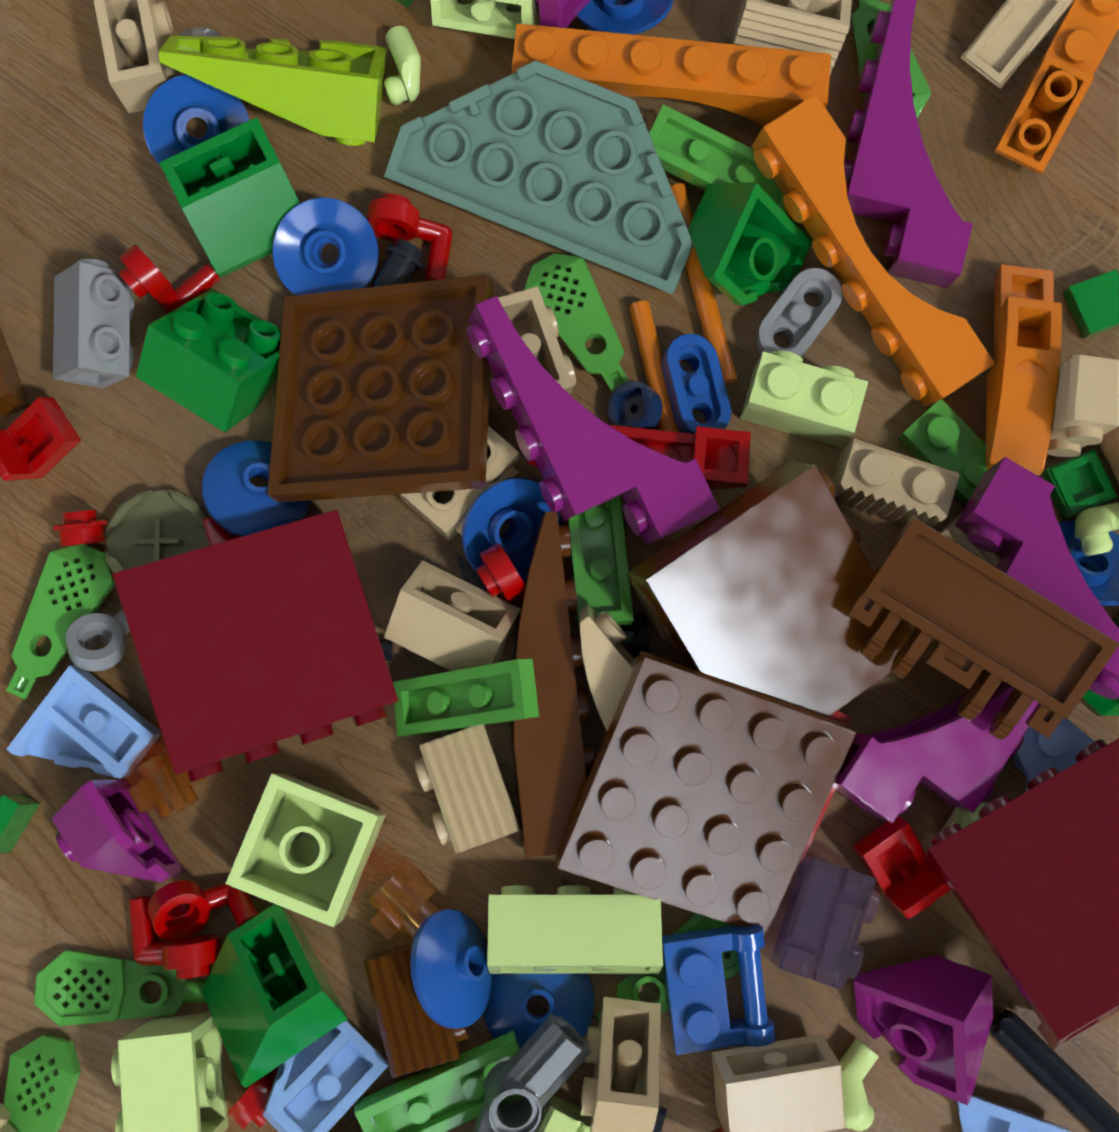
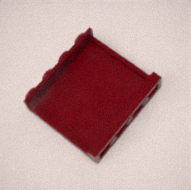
[112,510,399,782]
[926,738,1119,1050]

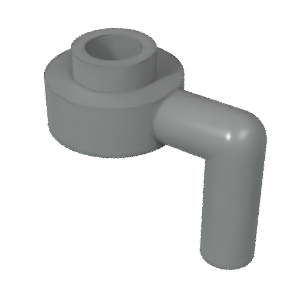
[65,610,130,672]

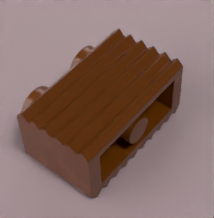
[363,943,469,1078]

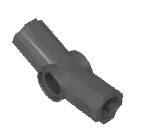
[473,1014,591,1132]

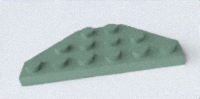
[384,60,694,294]

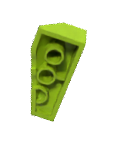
[159,35,387,146]

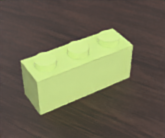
[487,885,663,974]

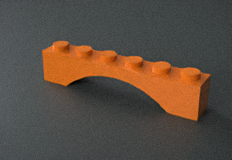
[511,23,831,127]
[752,94,995,407]

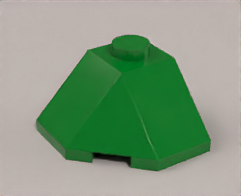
[688,182,812,306]

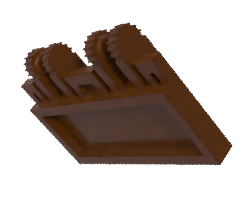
[847,516,1119,740]

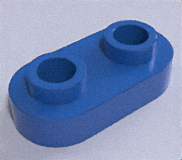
[661,334,731,434]

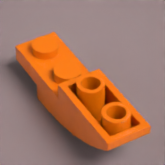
[994,0,1119,175]
[986,264,1062,476]

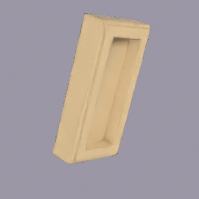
[961,0,1073,90]

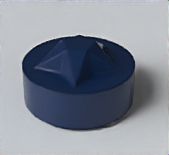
[607,381,663,429]

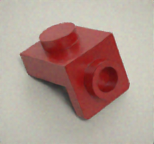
[0,397,82,481]
[853,815,951,919]

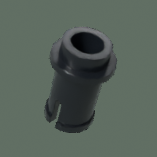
[371,238,424,287]

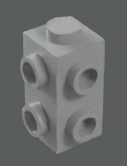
[53,259,134,388]

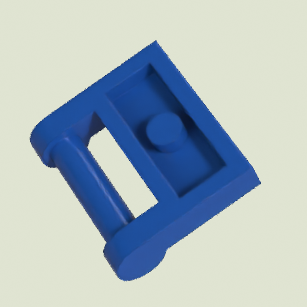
[662,925,776,1055]

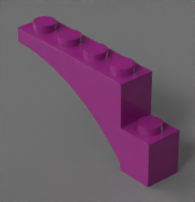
[844,0,973,288]
[466,296,720,544]
[955,457,1119,699]
[832,680,1038,823]

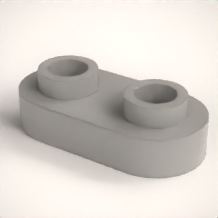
[756,268,842,357]

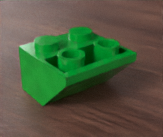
[159,117,300,278]
[136,289,281,433]
[202,904,348,1088]

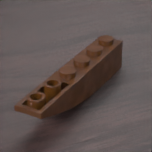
[511,511,595,859]

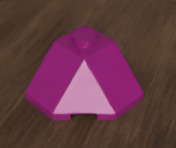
[51,779,185,882]
[854,955,993,1106]

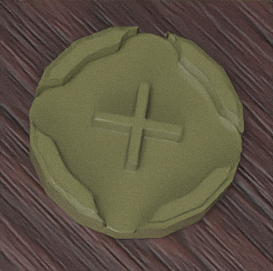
[104,490,209,573]

